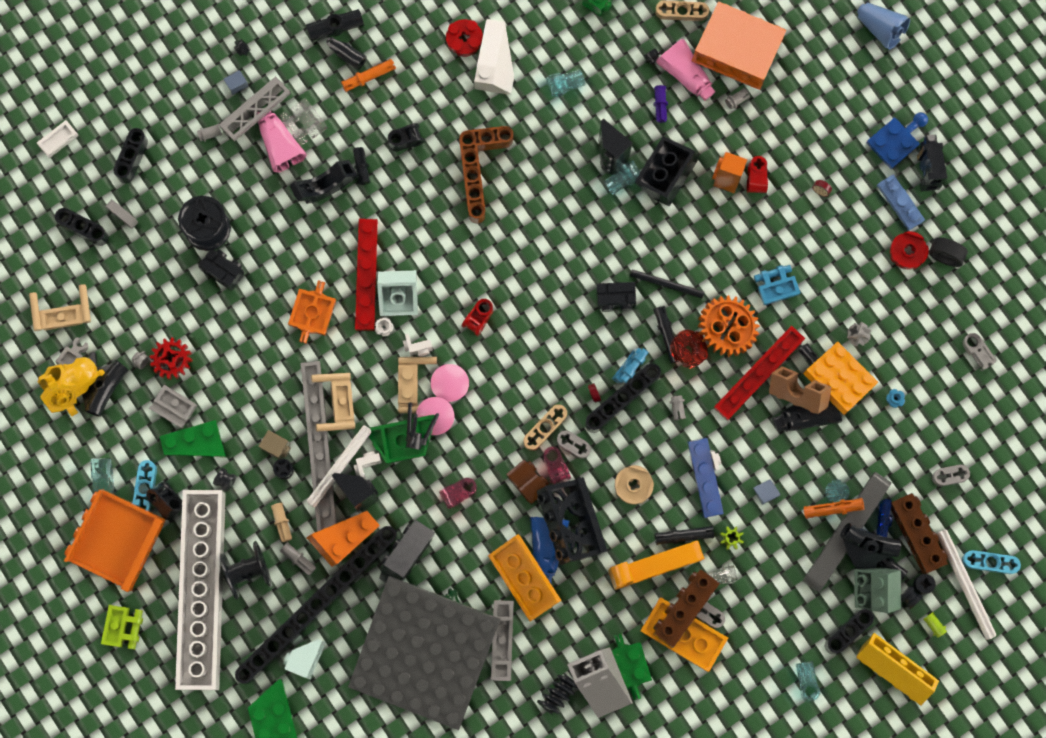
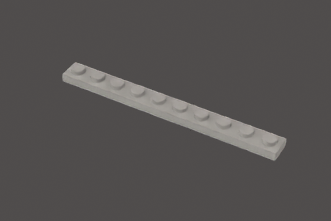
[301,361,337,555]

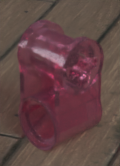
[543,447,571,485]
[439,478,477,509]

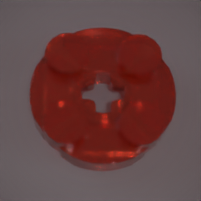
[670,330,708,368]

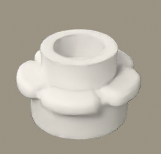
[375,318,394,336]

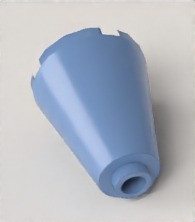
[857,3,911,50]

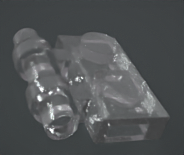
[280,97,328,145]

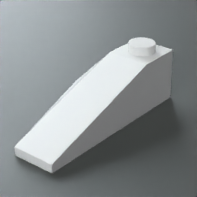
[474,19,514,95]

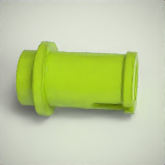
[923,612,947,638]

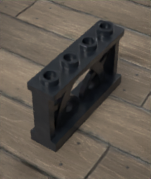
[537,477,608,565]

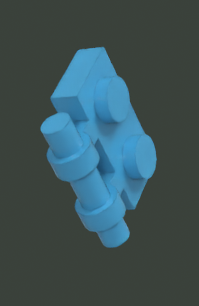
[754,265,800,306]
[612,348,649,384]

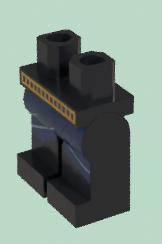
[917,135,947,192]

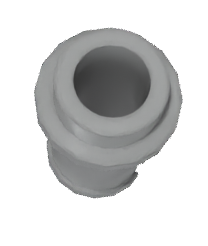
[725,88,750,109]
[197,124,222,142]
[669,396,686,420]

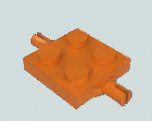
[288,280,336,344]

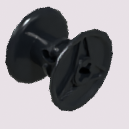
[178,195,231,251]
[220,541,272,600]

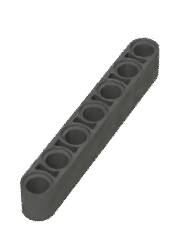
[802,472,892,593]

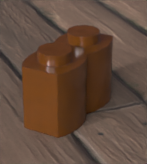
[506,460,549,505]

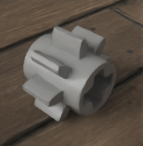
[847,322,872,347]

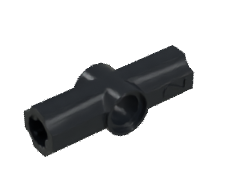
[306,9,364,41]

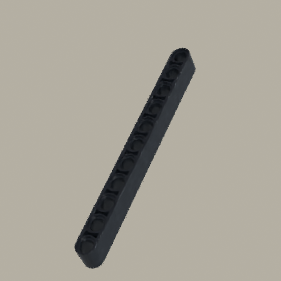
[235,526,398,684]

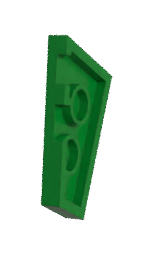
[159,420,227,458]

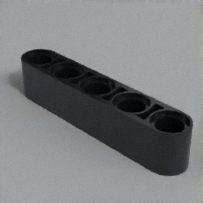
[585,363,661,433]

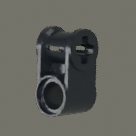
[388,123,425,152]
[146,482,182,521]

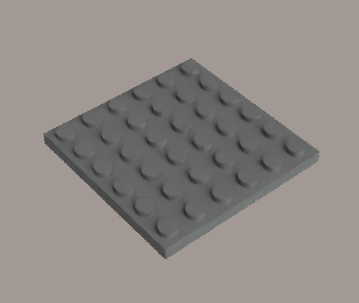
[348,576,500,730]

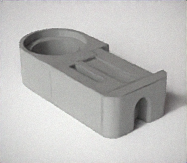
[962,333,996,371]

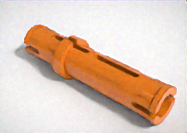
[341,58,396,92]
[804,498,864,519]

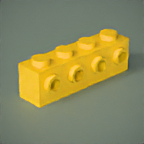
[856,633,939,706]

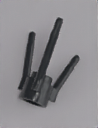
[406,402,439,450]

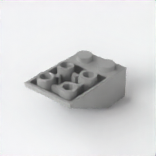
[567,647,633,718]

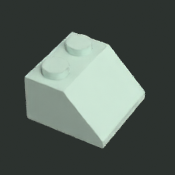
[377,270,418,316]
[283,639,326,680]

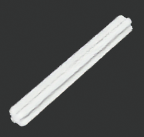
[307,425,371,507]

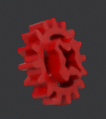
[149,338,193,380]

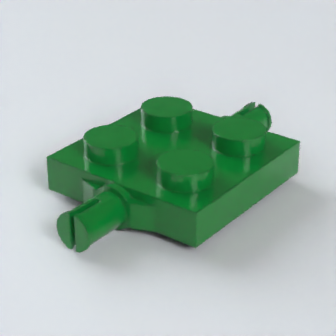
[612,633,652,701]

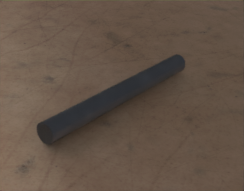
[630,269,704,298]

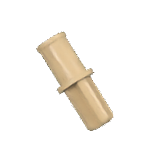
[271,503,292,542]

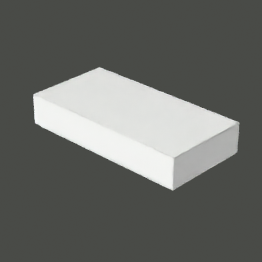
[37,120,79,158]

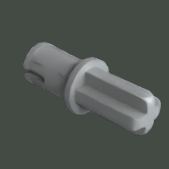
[280,542,316,575]

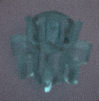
[825,479,850,503]

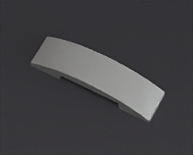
[491,600,514,681]

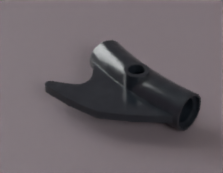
[82,352,129,417]
[840,523,901,569]

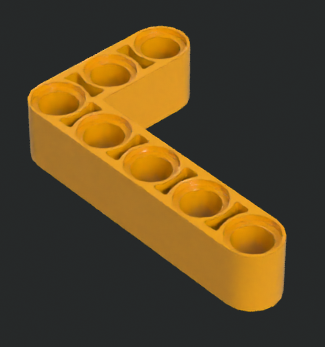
[608,541,705,590]

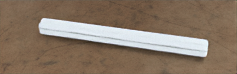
[937,530,996,640]

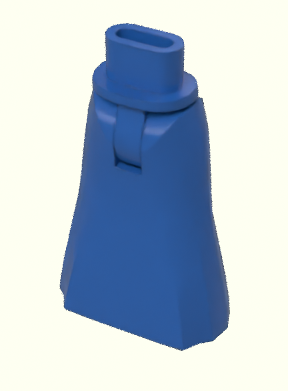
[530,517,570,583]

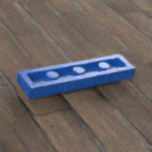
[687,438,724,518]

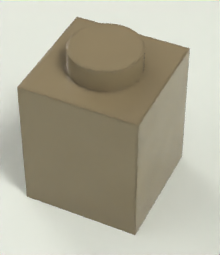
[258,430,291,459]

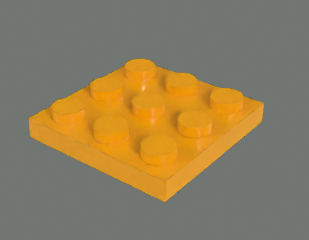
[803,342,878,415]

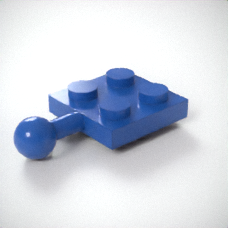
[866,112,928,170]

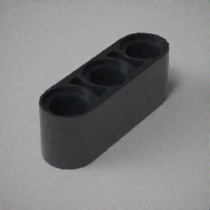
[113,128,148,184]
[55,208,109,246]
[824,609,874,654]

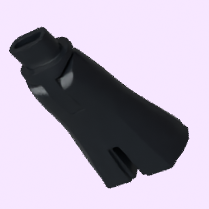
[772,401,842,432]

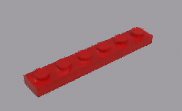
[355,219,378,331]
[714,325,806,421]

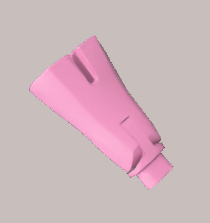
[656,39,716,101]
[258,111,307,173]

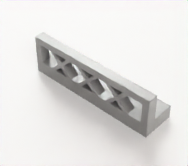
[219,76,291,142]

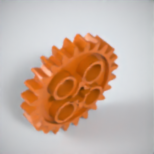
[698,295,760,357]

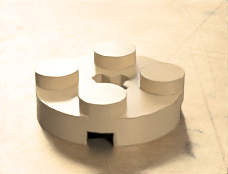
[614,465,654,505]

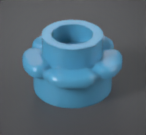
[886,389,905,408]

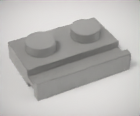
[149,385,198,429]

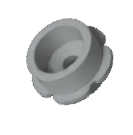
[132,351,149,369]

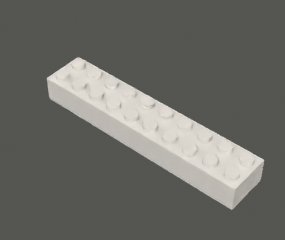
[175,490,226,690]

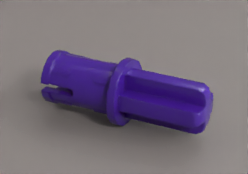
[653,85,668,123]

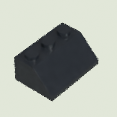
[598,118,632,176]
[635,136,698,207]
[332,473,378,514]

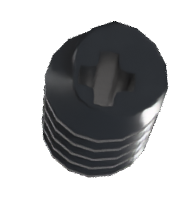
[537,673,579,716]

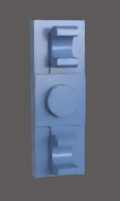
[877,174,925,231]

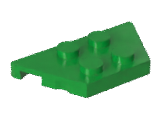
[368,414,435,464]
[248,679,298,738]

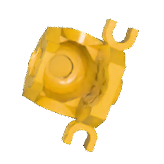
[37,357,105,416]

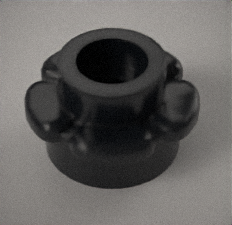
[234,39,251,56]
[643,48,661,65]

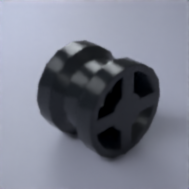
[273,459,294,480]
[213,468,237,492]
[913,574,936,595]
[901,585,923,610]

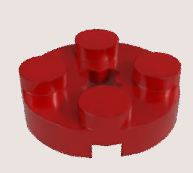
[446,19,483,57]
[890,231,929,270]

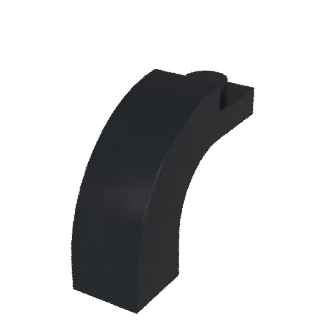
[290,160,358,204]

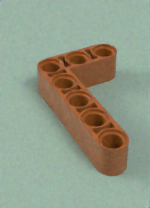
[459,126,513,224]

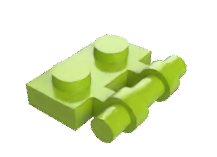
[101,605,143,650]

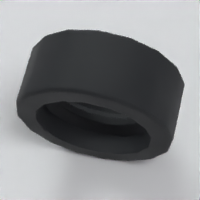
[929,237,968,267]

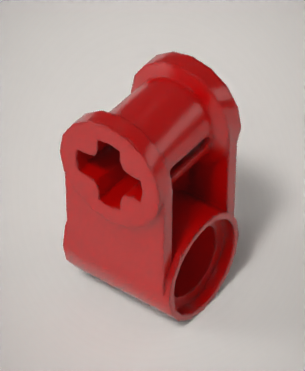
[747,156,768,193]
[461,299,493,337]

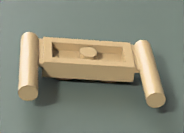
[29,284,91,331]
[398,357,437,414]
[311,373,355,432]

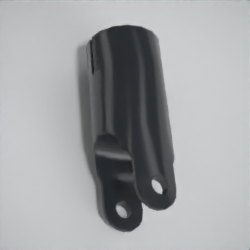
[326,37,367,70]

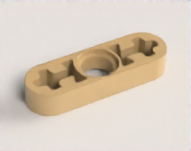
[655,0,709,21]
[524,405,567,451]

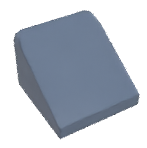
[224,70,249,95]
[753,479,781,505]

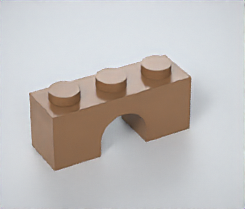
[769,366,831,414]

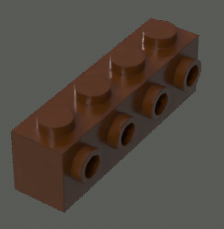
[888,493,948,574]
[653,569,720,648]

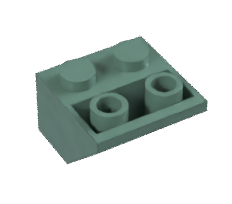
[854,568,901,613]

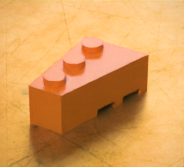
[712,152,748,193]
[306,511,380,567]

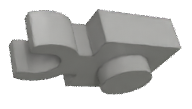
[55,337,89,365]

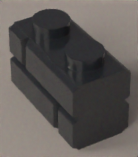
[198,248,244,291]
[596,282,636,312]

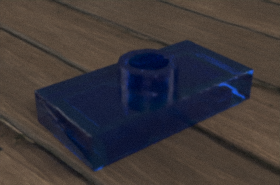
[876,499,893,537]

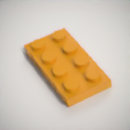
[488,534,561,622]
[640,597,728,672]

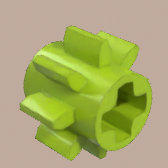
[720,527,744,550]

